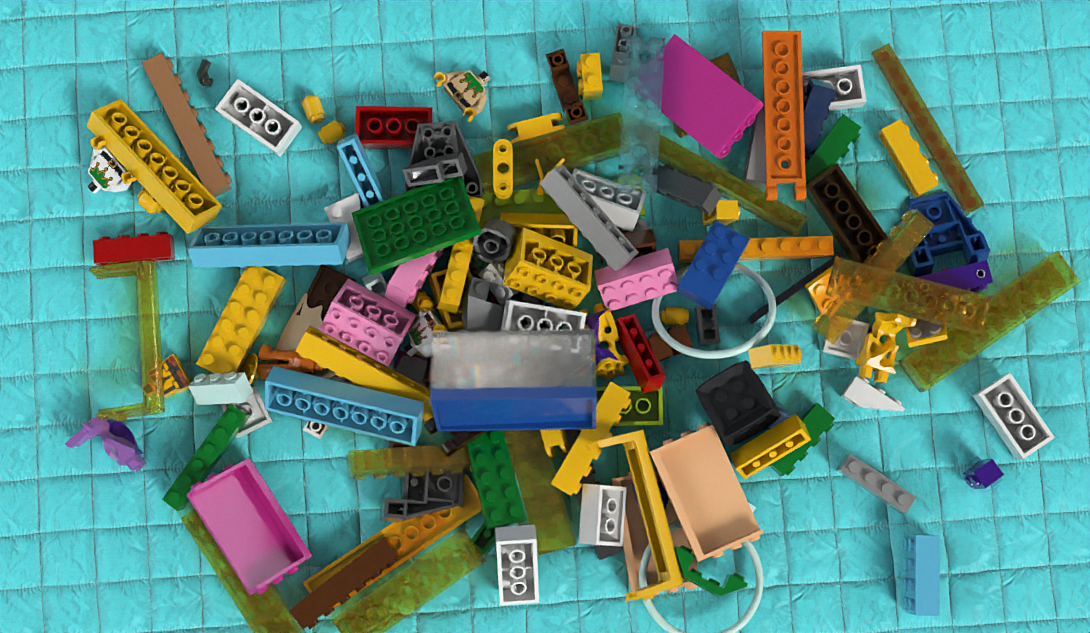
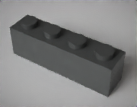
[645,164,722,215]

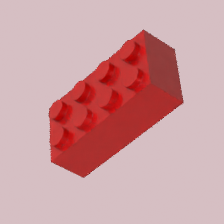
[355,106,434,149]

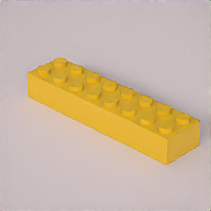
[86,99,222,234]

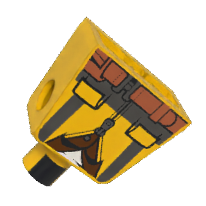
[143,354,191,398]

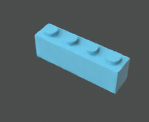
[336,133,388,207]

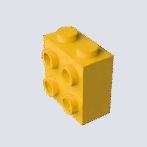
[576,52,603,101]

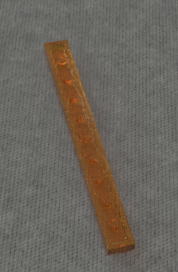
[871,43,985,215]

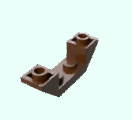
[546,48,588,126]

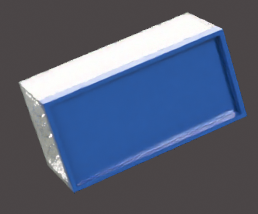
[430,328,596,431]

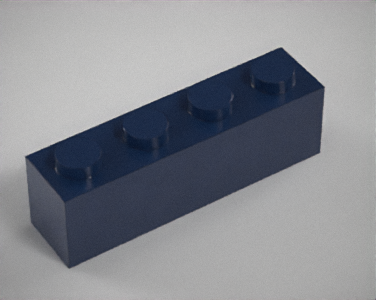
[803,78,836,160]

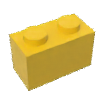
[702,200,740,226]

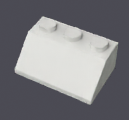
[579,484,627,546]

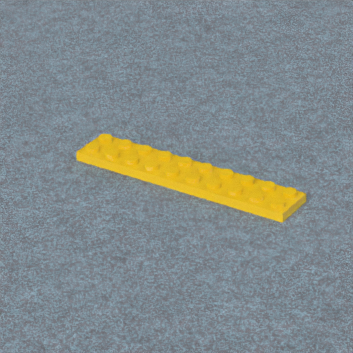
[302,474,482,616]

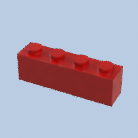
[93,232,175,266]
[615,314,666,393]

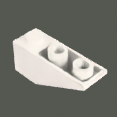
[840,376,905,412]

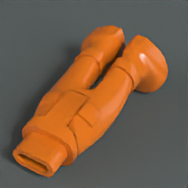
[258,344,325,380]

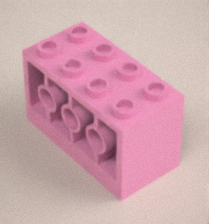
[319,278,416,367]

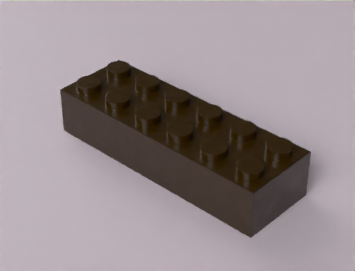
[806,163,902,280]

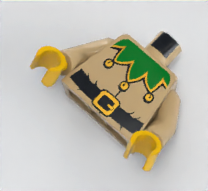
[432,70,490,122]

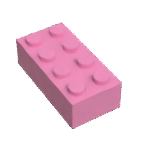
[385,248,445,309]
[594,248,679,311]

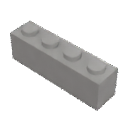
[836,454,916,513]

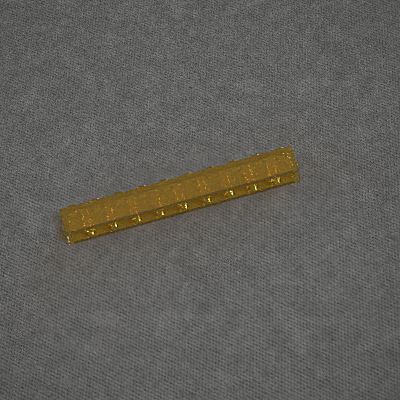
[630,124,808,237]

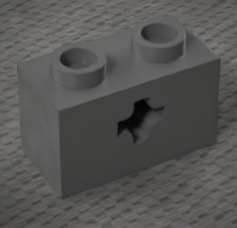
[694,304,720,346]

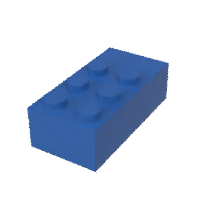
[676,221,750,310]

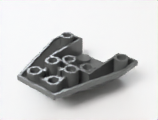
[405,121,483,197]

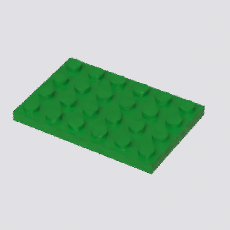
[352,176,482,275]

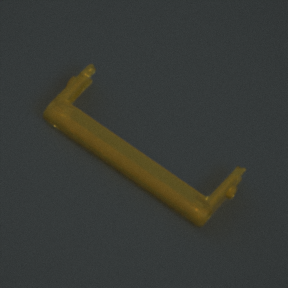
[89,260,165,421]

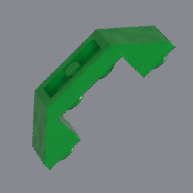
[674,545,748,596]

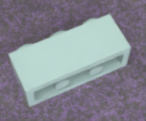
[188,372,253,405]

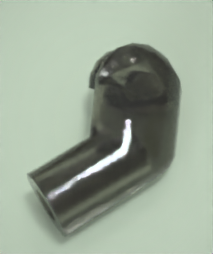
[197,59,213,87]

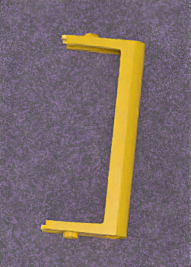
[585,430,684,601]

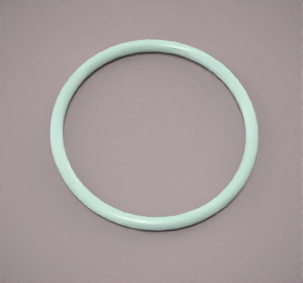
[651,264,776,359]
[639,520,764,633]

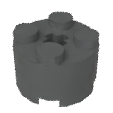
[472,217,516,264]

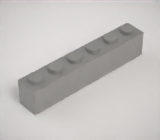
[540,165,638,271]

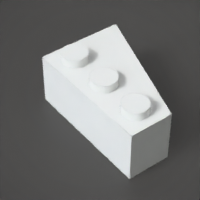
[324,193,364,263]

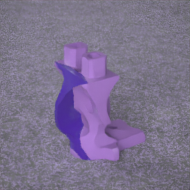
[65,413,147,471]

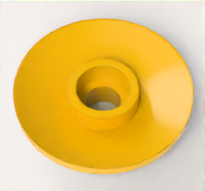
[241,353,259,385]

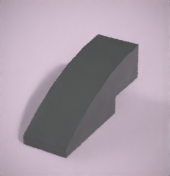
[402,152,468,187]

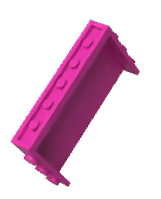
[632,34,765,159]
[186,458,312,596]

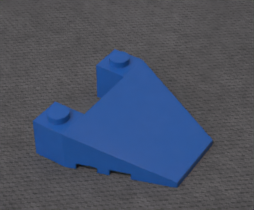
[907,191,990,278]

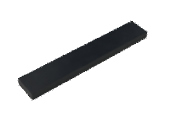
[748,251,847,324]

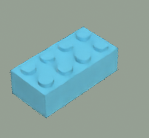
[903,534,940,616]

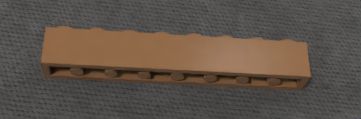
[142,53,232,197]

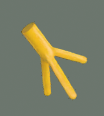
[535,158,565,195]

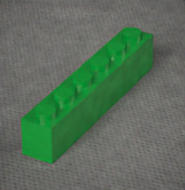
[162,404,251,511]

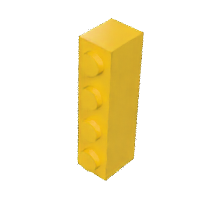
[877,119,939,198]
[748,345,802,369]
[730,413,811,479]

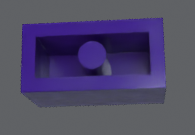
[963,459,1004,489]

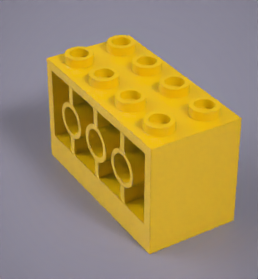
[503,228,593,311]

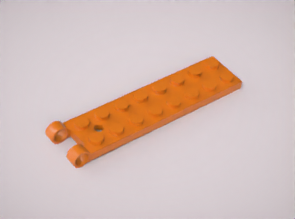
[762,31,806,201]

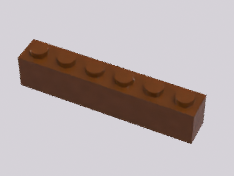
[289,536,399,629]

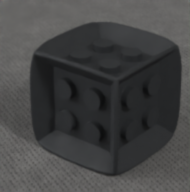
[695,360,781,446]

